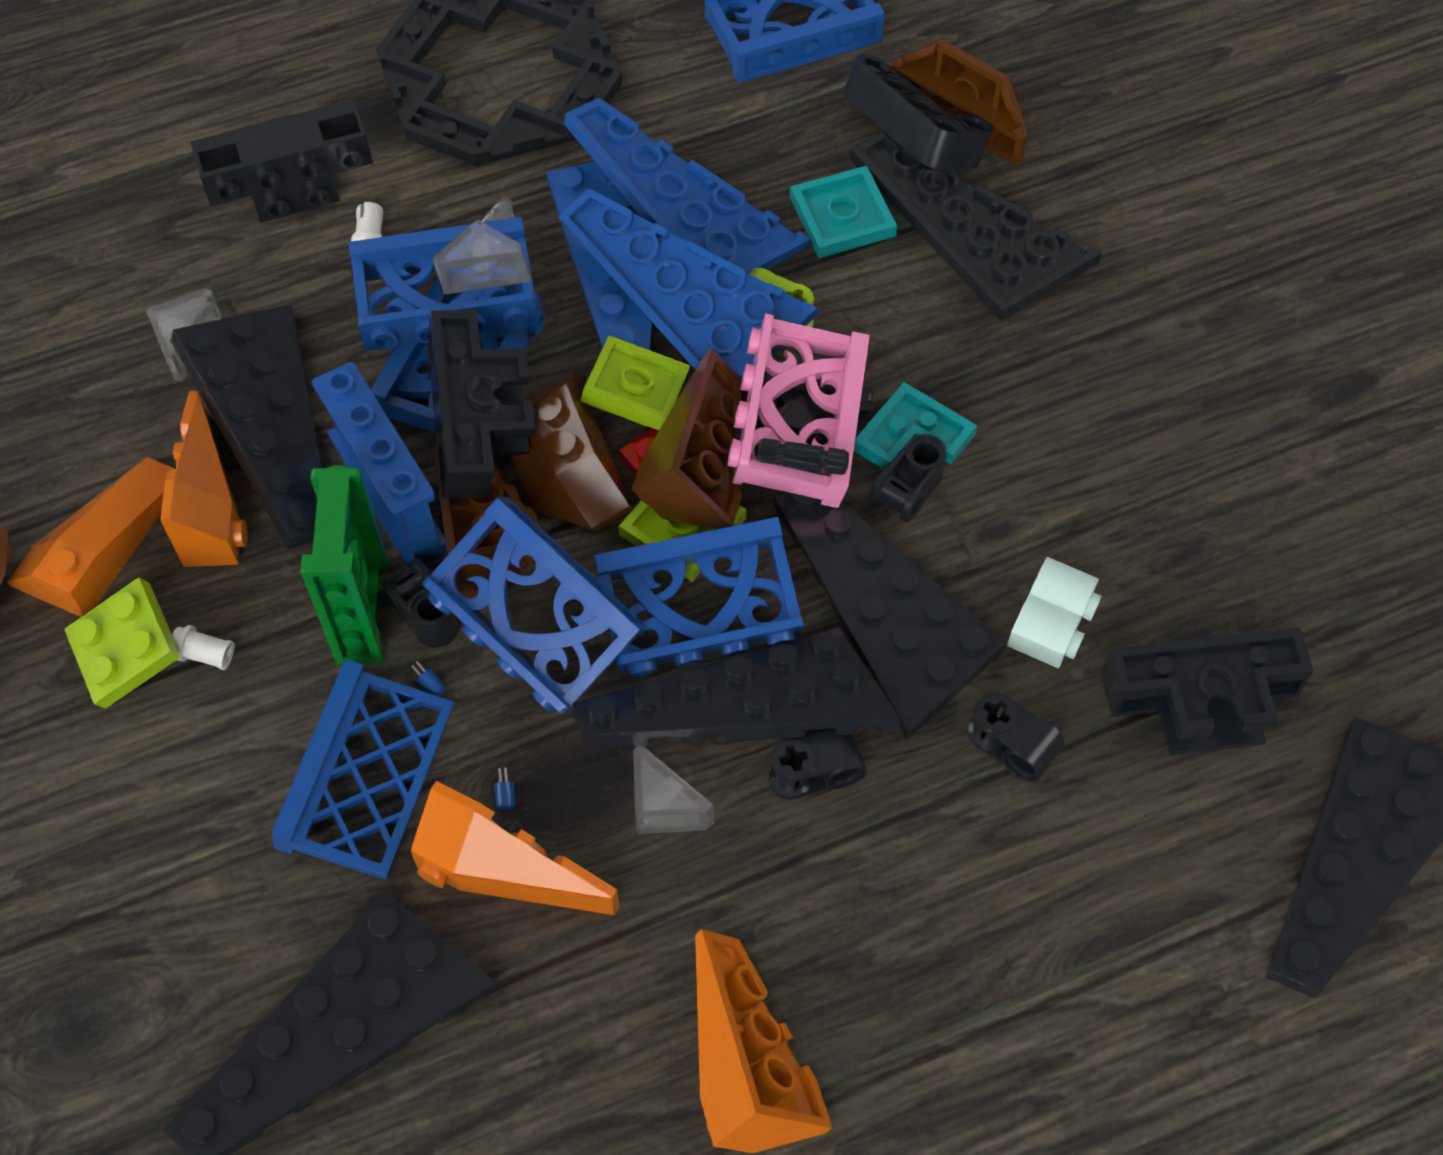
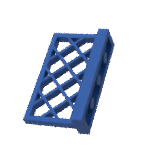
[272,659,454,880]

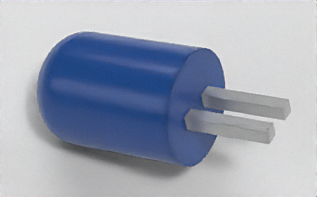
[411,661,446,697]
[494,768,515,812]

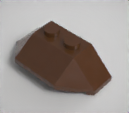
[891,38,1028,167]
[511,371,633,532]

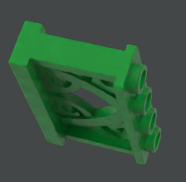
[300,465,389,664]

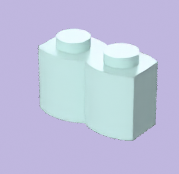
[1007,557,1102,669]

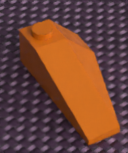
[160,391,248,567]
[7,457,175,617]
[411,781,620,915]
[695,929,832,1154]

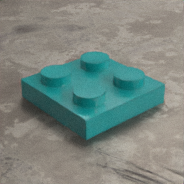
[790,166,897,258]

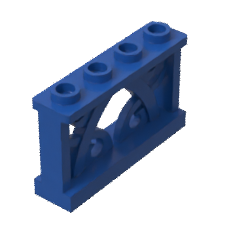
[705,0,885,83]
[348,217,539,351]
[371,269,546,433]
[312,362,447,568]
[422,497,647,714]
[594,517,804,677]

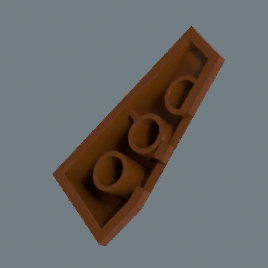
[631,349,742,529]
[433,449,538,598]

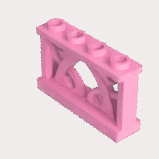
[727,313,870,508]

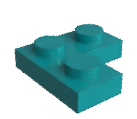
[854,382,977,469]

